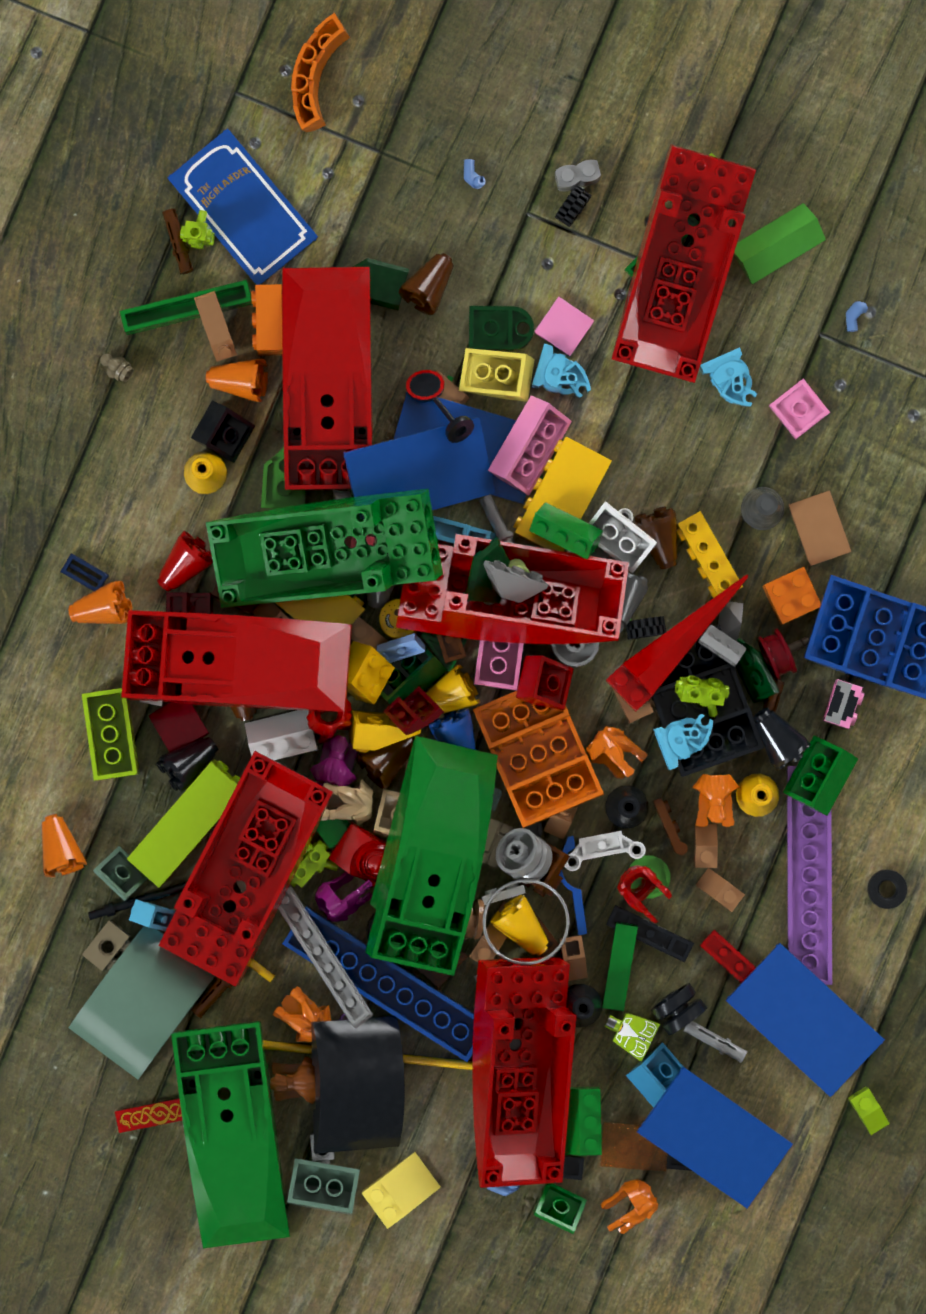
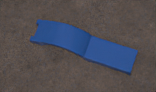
[559,836,587,935]

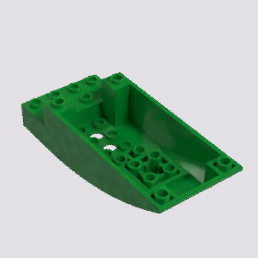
[206,489,443,608]
[365,735,498,976]
[171,1021,290,1249]

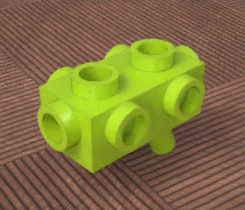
[180,210,215,249]
[675,676,729,717]
[291,839,338,888]

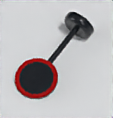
[406,370,474,443]

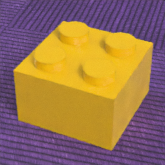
[347,641,395,705]

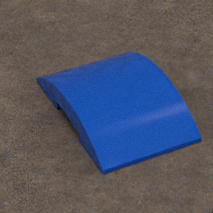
[803,575,926,699]

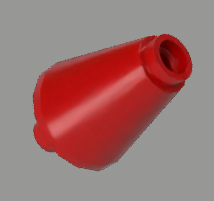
[157,531,213,592]

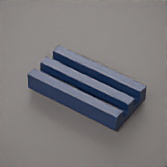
[60,553,109,591]

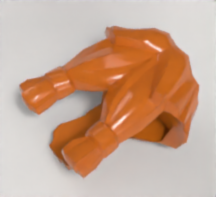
[586,726,648,779]
[692,774,740,827]
[272,986,331,1043]
[600,1179,658,1234]

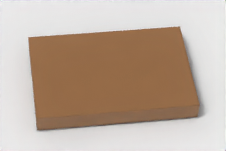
[788,490,851,566]

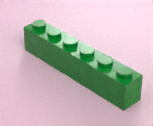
[120,280,253,335]

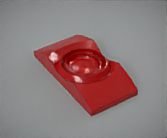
[329,822,387,887]

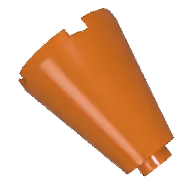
[206,358,268,402]
[42,814,87,877]

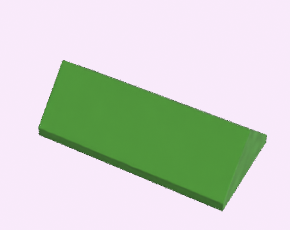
[734,203,826,285]

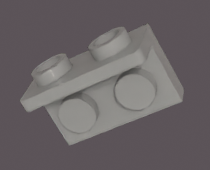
[698,625,746,667]

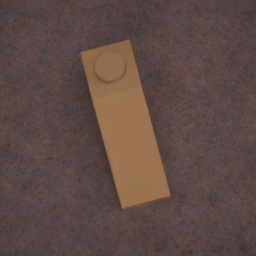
[194,291,237,362]
[469,901,507,962]

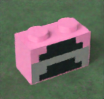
[822,679,864,729]

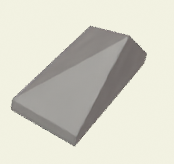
[717,601,743,641]

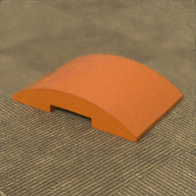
[473,691,604,828]

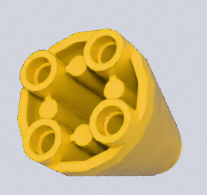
[184,451,227,494]
[736,773,779,817]

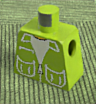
[604,1012,660,1062]

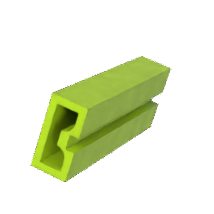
[127,759,240,888]

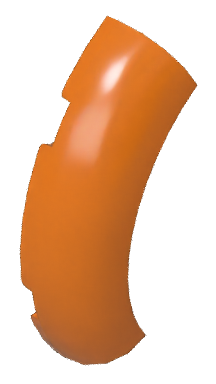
[291,13,350,132]

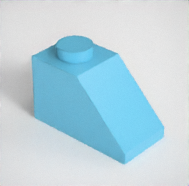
[129,899,176,931]

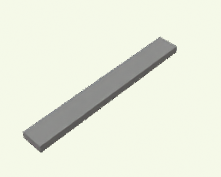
[278,885,373,1028]

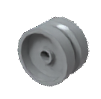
[551,642,599,668]
[495,828,553,884]

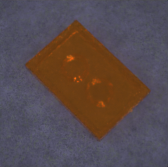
[600,1122,667,1172]

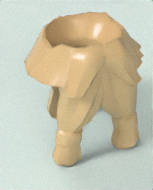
[321,779,374,826]

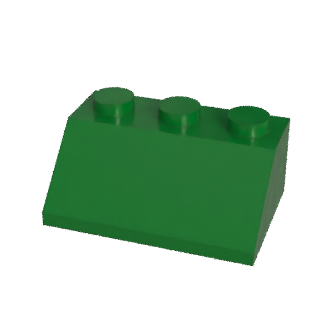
[783,735,858,816]
[565,1087,602,1156]

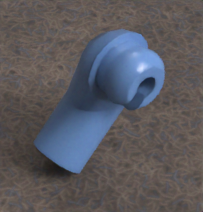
[464,159,486,189]
[846,301,868,332]
[487,1185,520,1196]

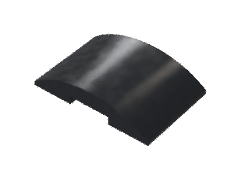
[652,625,764,777]
[311,1016,405,1154]

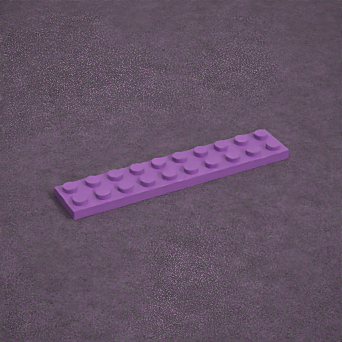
[787,766,832,985]

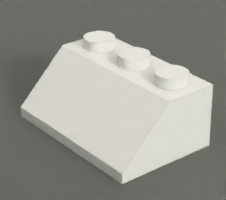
[589,501,657,573]
[245,710,318,761]

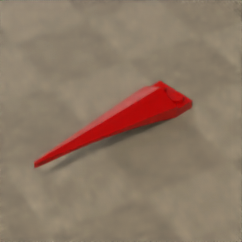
[606,575,748,712]

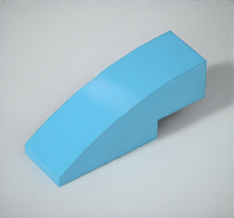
[433,516,496,545]

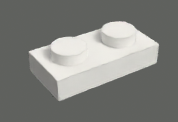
[482,883,526,905]

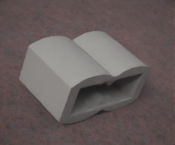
[555,160,601,191]

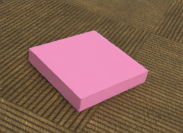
[534,296,594,357]
[769,378,830,440]

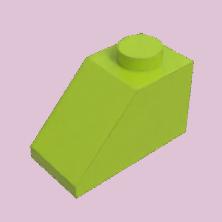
[848,1086,890,1135]

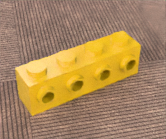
[677,511,743,598]

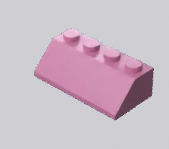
[488,396,572,496]

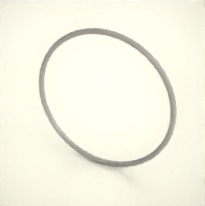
[482,879,570,965]

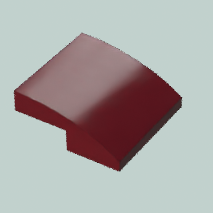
[166,592,213,614]
[383,686,444,735]
[149,702,209,752]

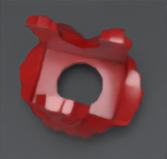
[306,699,352,744]
[617,865,672,923]

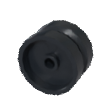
[651,983,707,1036]

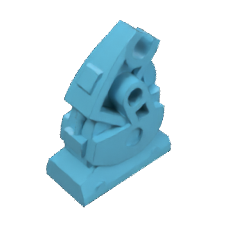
[531,343,591,398]
[699,347,757,407]
[653,714,713,770]

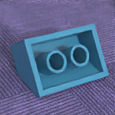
[626,1042,684,1108]

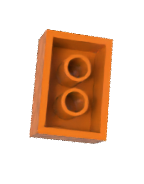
[251,284,282,356]

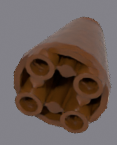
[633,506,677,569]

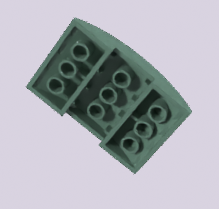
[68,926,215,1080]

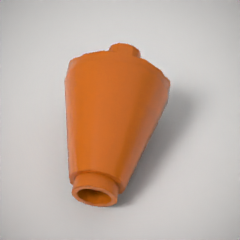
[68,580,132,624]

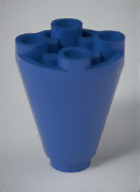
[429,708,476,750]

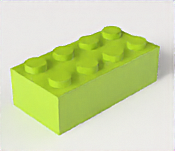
[82,688,140,781]

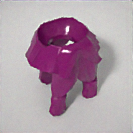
[309,735,358,786]
[315,871,372,922]

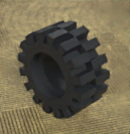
[555,185,592,227]
[626,616,666,640]

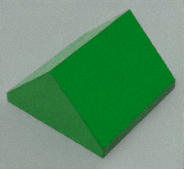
[533,1183,587,1234]

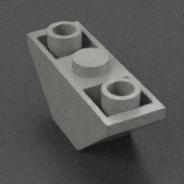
[484,560,548,603]

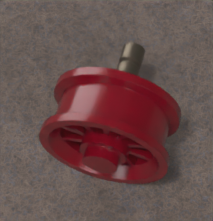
[757,629,809,681]

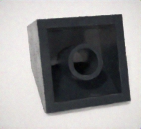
[191,400,255,463]

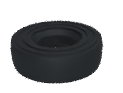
[868,870,907,909]

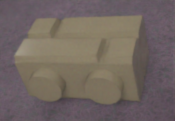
[482,818,514,868]

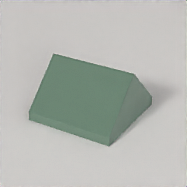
[93,846,148,901]

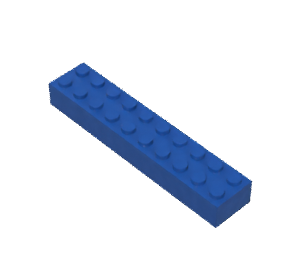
[282,906,474,1062]

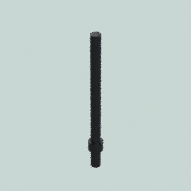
[88,881,187,920]

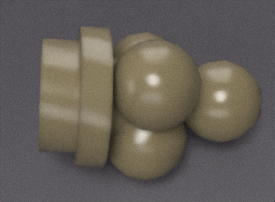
[100,354,134,383]

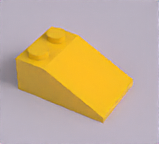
[349,710,421,753]

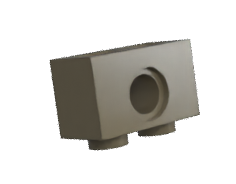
[82,920,131,971]

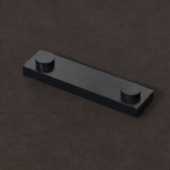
[606,905,694,963]

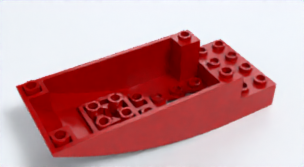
[611,144,756,383]
[282,267,373,490]
[396,534,629,644]
[121,610,352,712]
[158,751,333,987]
[472,957,576,1188]

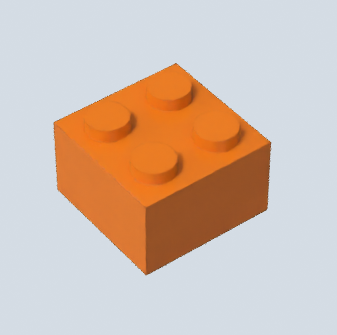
[762,567,821,626]

